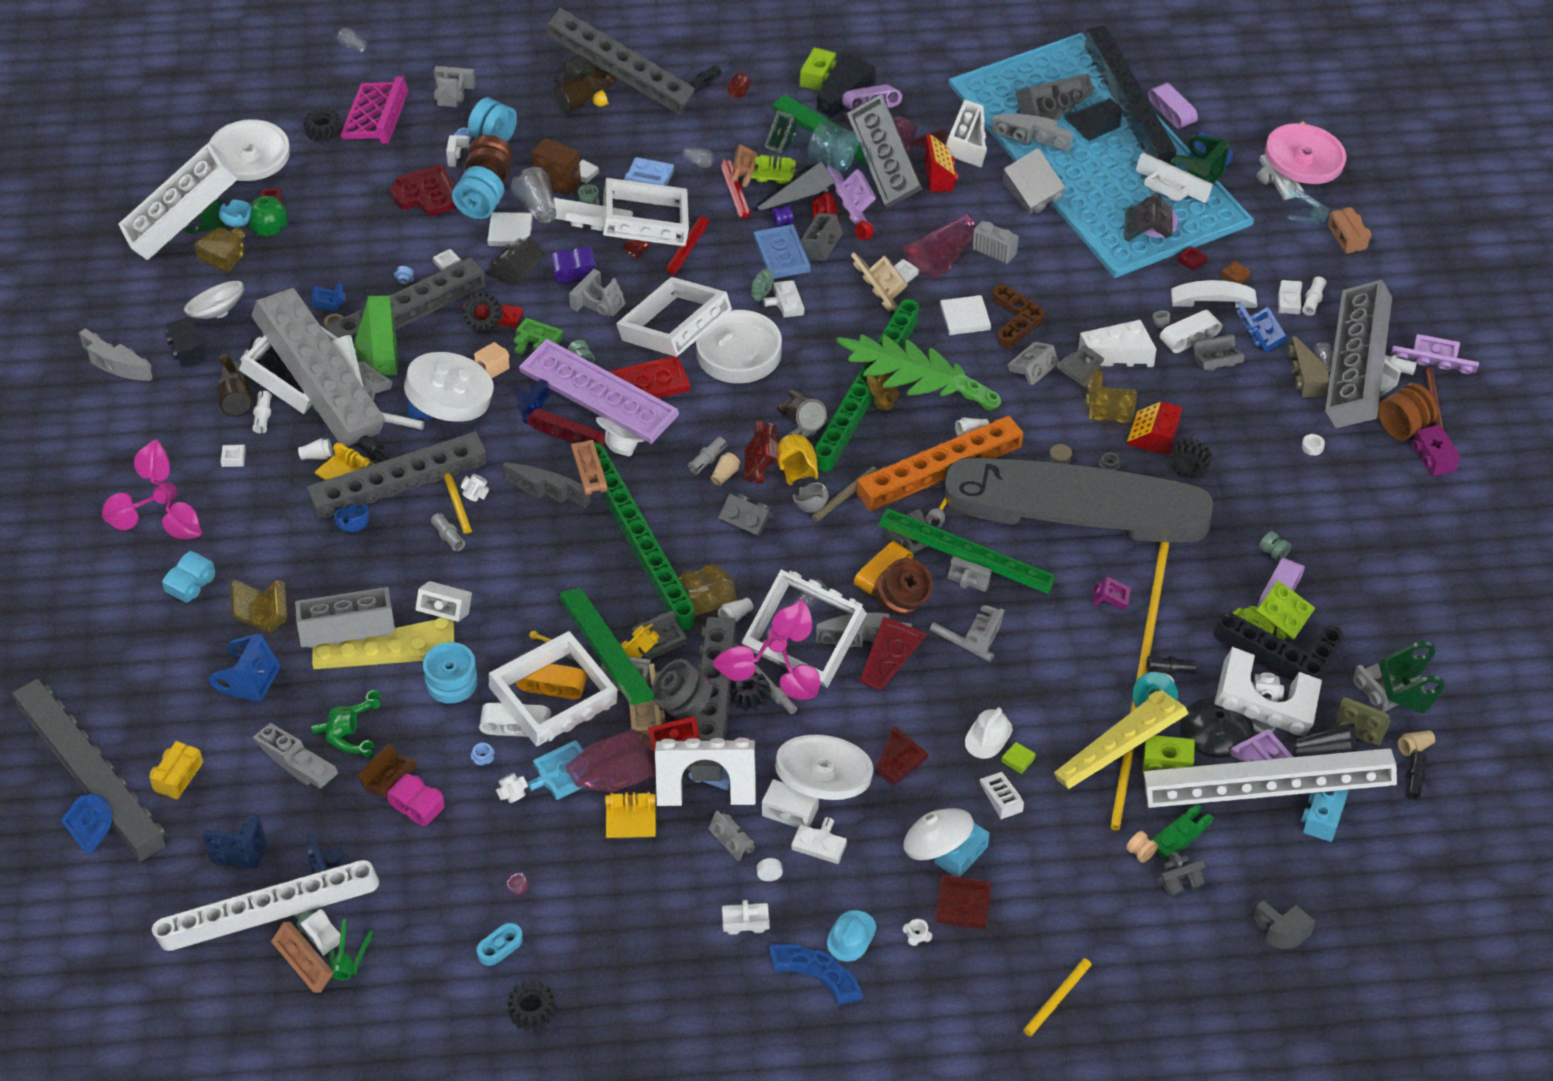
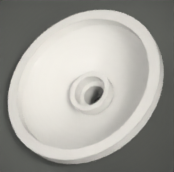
[184,281,244,319]
[903,808,974,860]

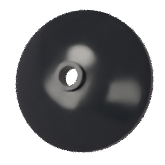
[1181,697,1254,758]

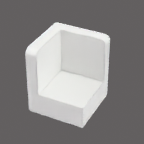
[300,909,340,956]

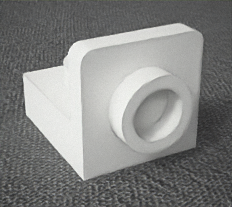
[446,135,470,167]
[1278,280,1302,314]
[1380,359,1401,397]

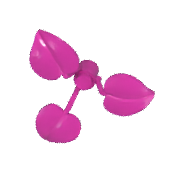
[102,439,203,539]
[713,599,820,700]

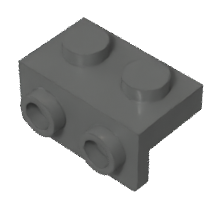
[1193,334,1244,371]
[718,493,774,537]
[632,611,687,660]

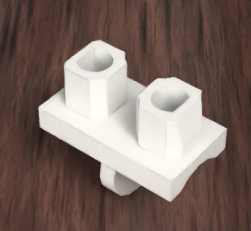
[722,900,769,934]

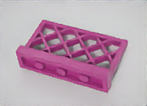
[341,76,409,144]

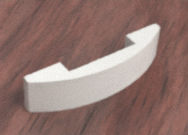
[1171,280,1257,308]

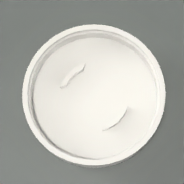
[696,310,782,383]

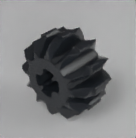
[730,671,771,712]

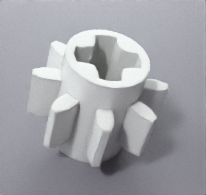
[461,474,489,502]
[496,773,528,803]

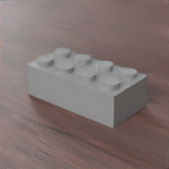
[295,587,395,648]

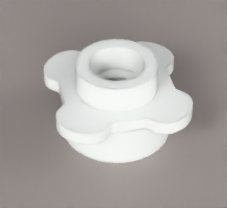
[903,919,932,946]

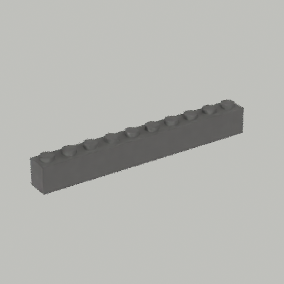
[12,678,166,862]

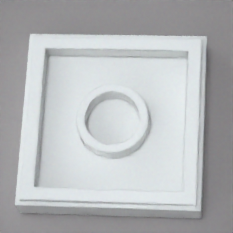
[488,213,533,247]
[940,295,991,335]

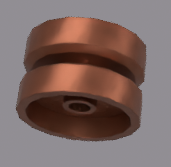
[465,135,513,183]
[874,558,933,616]

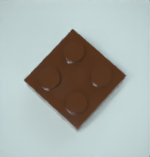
[532,138,581,196]

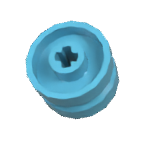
[468,97,517,142]
[452,166,505,219]
[423,642,477,704]

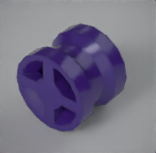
[772,205,794,227]

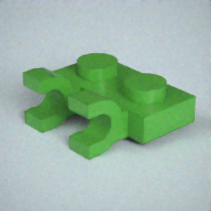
[514,318,564,355]

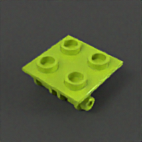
[751,155,796,184]
[1256,580,1315,640]

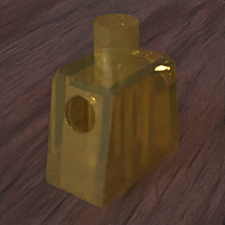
[194,227,245,274]

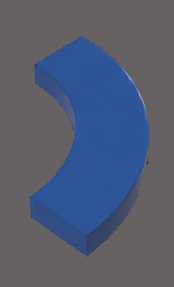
[769,944,863,1005]

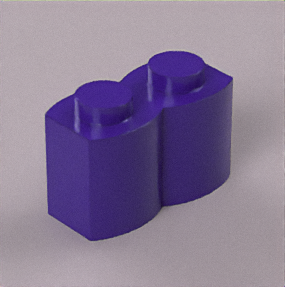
[551,247,596,283]

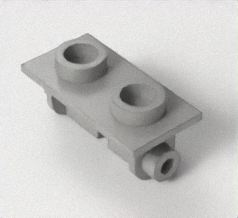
[708,810,755,861]

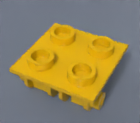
[314,442,374,480]
[606,792,656,838]

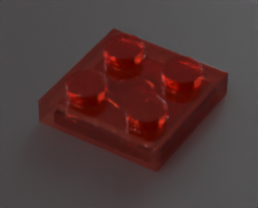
[935,875,992,930]

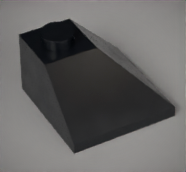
[1065,98,1123,141]

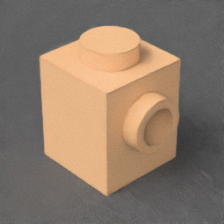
[474,342,509,378]

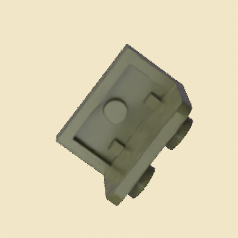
[1334,697,1391,746]

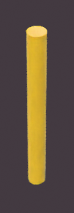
[444,473,472,534]
[1023,958,1091,1037]

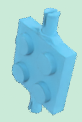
[527,740,605,800]

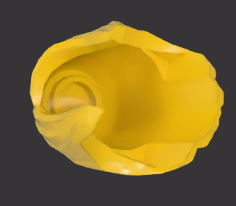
[772,434,818,485]

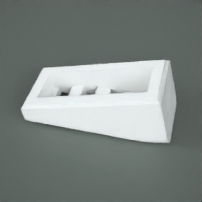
[980,772,1024,819]

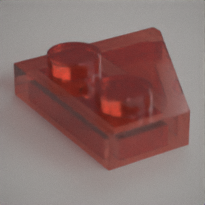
[876,726,928,786]

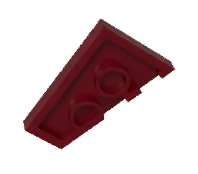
[858,616,927,691]

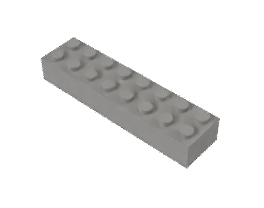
[1325,280,1392,428]
[252,288,385,447]

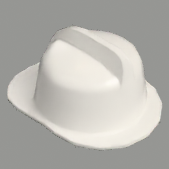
[596,417,645,456]
[965,707,1013,759]

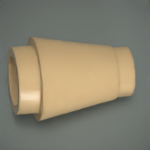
[710,452,740,486]
[1398,730,1435,757]

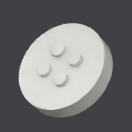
[404,352,494,422]

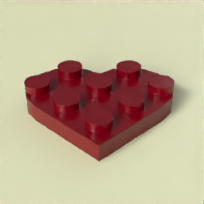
[390,164,457,217]

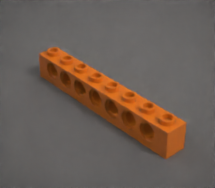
[857,416,1023,512]

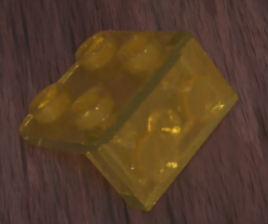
[1085,370,1137,422]
[678,564,737,616]
[230,580,287,633]

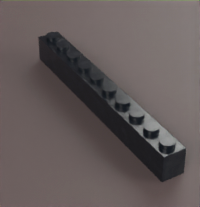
[1085,25,1177,164]

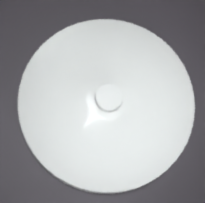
[209,120,290,181]
[775,735,873,800]

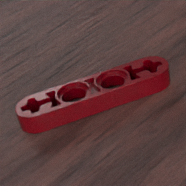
[527,408,606,447]

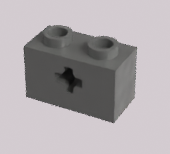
[801,213,843,261]

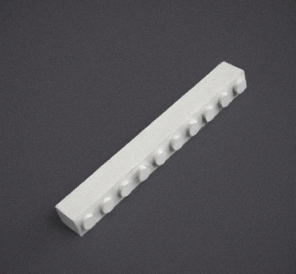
[1144,748,1397,808]

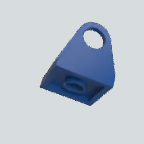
[209,634,281,702]

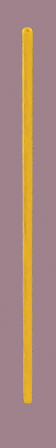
[1110,481,1177,830]

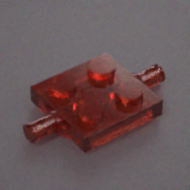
[744,421,778,484]

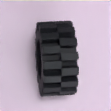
[304,107,342,143]
[462,292,503,332]
[1169,438,1213,479]
[507,980,556,1031]

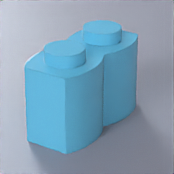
[162,551,215,603]

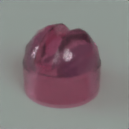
[507,873,529,895]

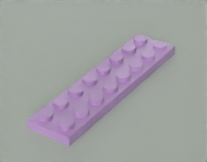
[519,339,679,444]

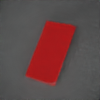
[812,193,839,221]
[648,716,701,752]

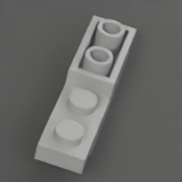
[992,114,1073,152]
[79,328,153,381]
[816,613,912,647]
[253,723,338,788]

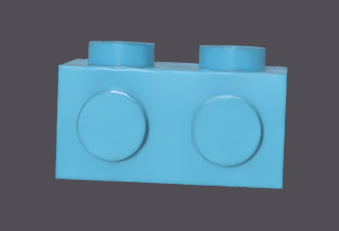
[1301,790,1349,842]
[934,823,989,879]

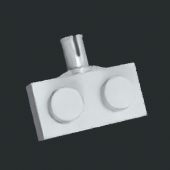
[763,280,805,317]
[792,817,847,864]

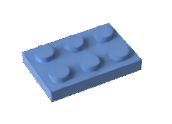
[754,224,810,279]

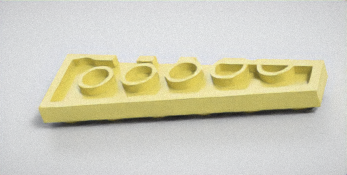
[312,618,455,669]
[1054,690,1188,789]

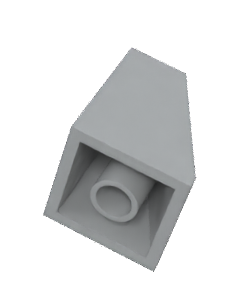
[1002,148,1065,215]

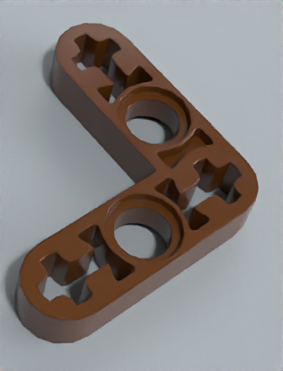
[993,284,1044,348]

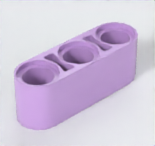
[1148,83,1198,129]
[842,85,902,110]
[1258,558,1305,607]

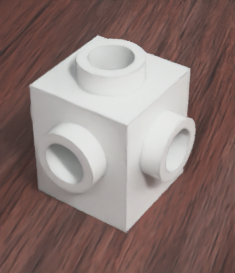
[1252,673,1284,702]

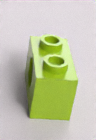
[800,48,837,91]
[1142,735,1195,772]

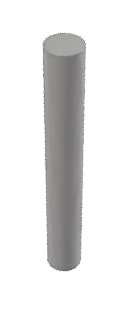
[930,622,994,662]

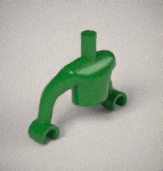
[311,690,381,759]

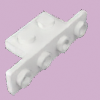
[1136,153,1213,203]
[551,198,633,231]

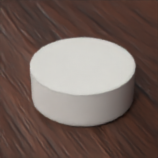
[1302,434,1325,456]
[757,858,782,881]

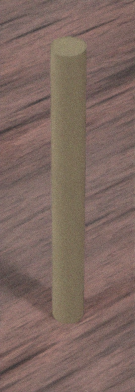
[811,466,878,523]

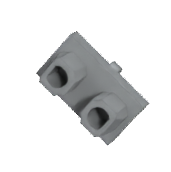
[947,556,992,592]

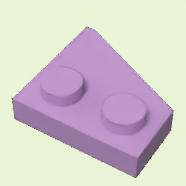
[1230,729,1293,762]

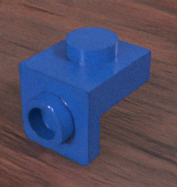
[311,283,345,312]

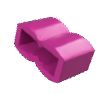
[387,773,445,827]

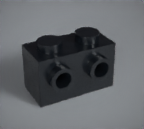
[164,316,206,367]

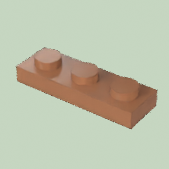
[271,922,334,993]

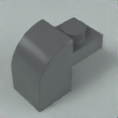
[1253,900,1315,949]

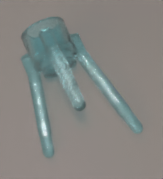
[1287,188,1331,225]

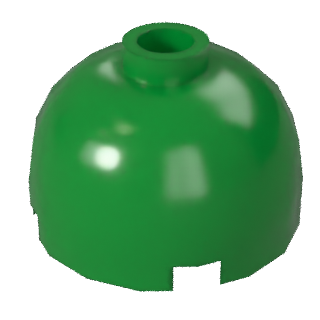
[247,196,288,236]

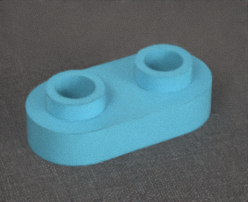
[477,923,523,966]

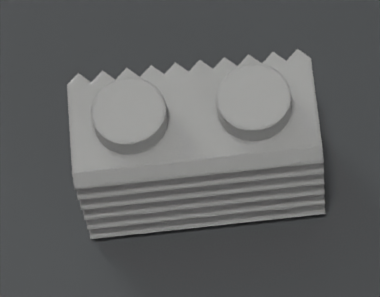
[972,221,1019,264]

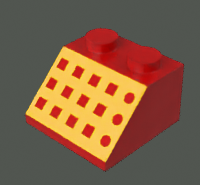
[924,134,958,192]
[1127,402,1182,455]

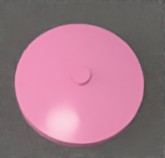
[1265,124,1346,184]

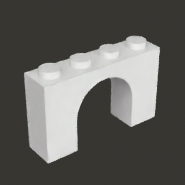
[1215,647,1322,737]
[655,738,756,806]

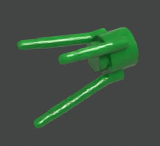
[329,919,373,980]

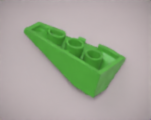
[354,296,399,376]

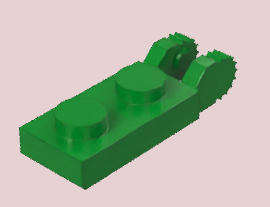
[1150,804,1214,861]

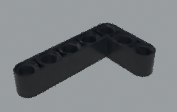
[1213,612,1343,681]

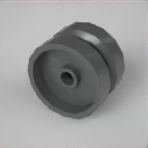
[651,659,712,720]

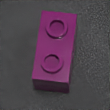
[1412,425,1460,477]

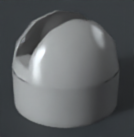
[1256,166,1274,184]
[1153,310,1170,329]

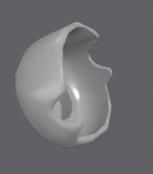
[792,482,829,513]

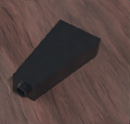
[817,51,876,118]

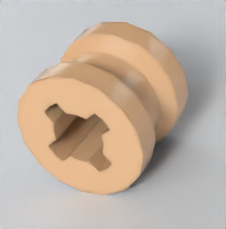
[1126,831,1158,863]

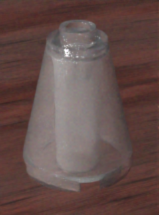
[511,167,556,223]

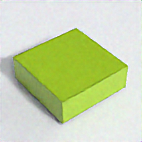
[1002,742,1036,774]

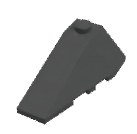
[1015,73,1094,121]

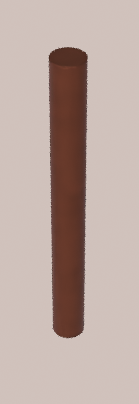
[1425,368,1444,429]

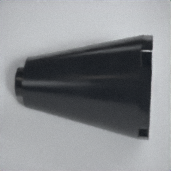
[1292,723,1357,757]

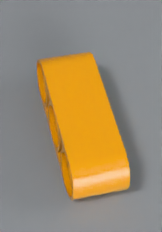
[854,541,913,597]
[515,664,588,700]

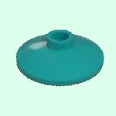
[1132,672,1178,708]

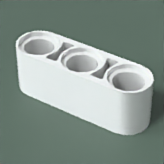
[1160,310,1222,353]
[479,703,551,737]

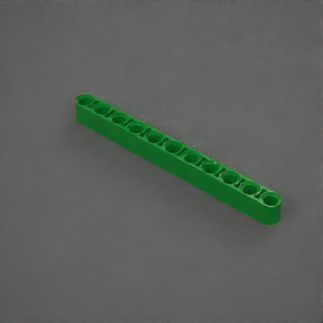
[815,299,919,472]
[593,443,695,631]

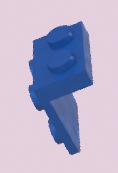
[1237,301,1288,352]

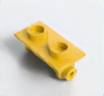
[621,624,659,658]

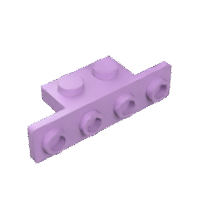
[826,166,876,225]
[1390,334,1479,374]

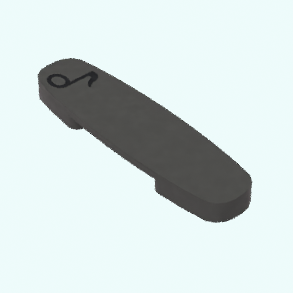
[945,458,1213,542]

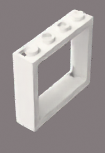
[603,178,689,246]
[616,277,732,357]
[239,327,356,414]
[742,570,867,688]
[489,631,618,747]

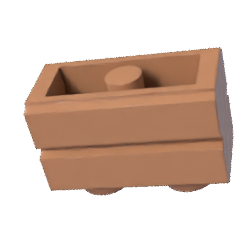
[1327,207,1371,254]

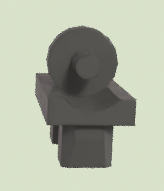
[1156,852,1206,897]

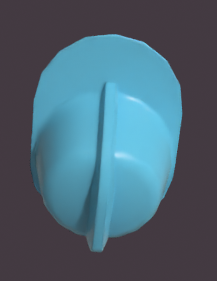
[827,910,876,962]

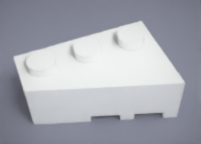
[946,99,987,167]
[1078,320,1156,367]

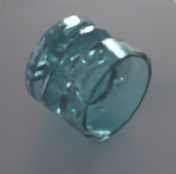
[808,121,858,172]

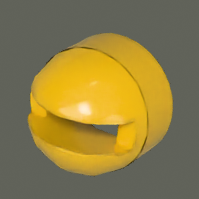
[592,90,608,107]

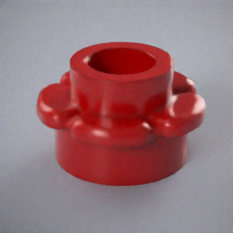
[855,220,874,240]

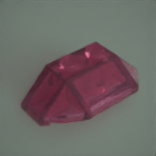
[565,729,656,793]

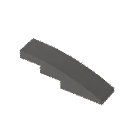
[503,462,591,508]

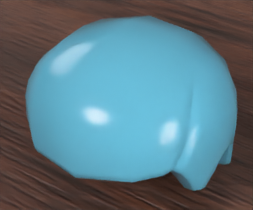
[219,200,252,228]

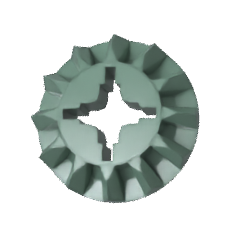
[751,268,774,301]

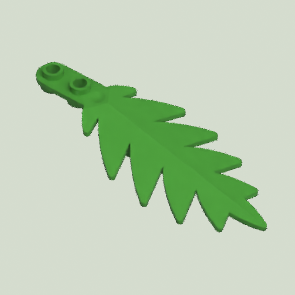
[836,335,1001,411]

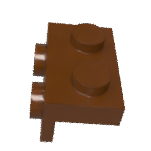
[357,744,417,798]

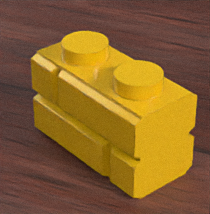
[149,741,203,800]

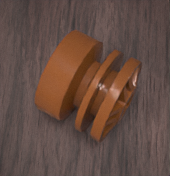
[1378,383,1438,440]

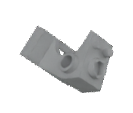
[434,66,476,107]
[569,269,626,316]

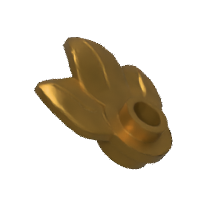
[867,373,899,411]

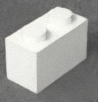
[416,581,472,622]
[762,779,819,828]

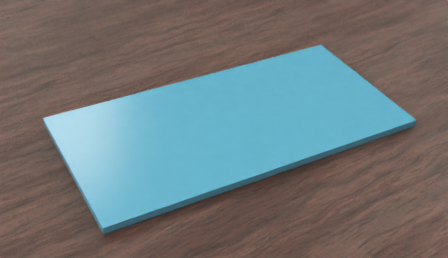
[948,33,1254,278]

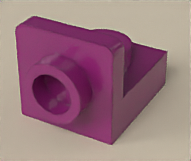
[1092,576,1131,610]

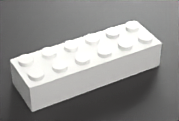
[119,143,238,260]

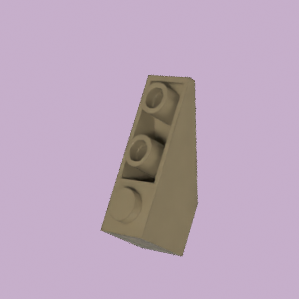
[1287,336,1330,398]

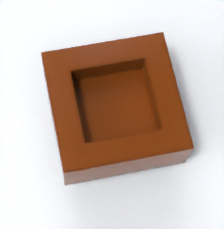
[1221,261,1251,284]

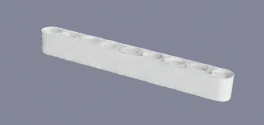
[152,860,379,951]

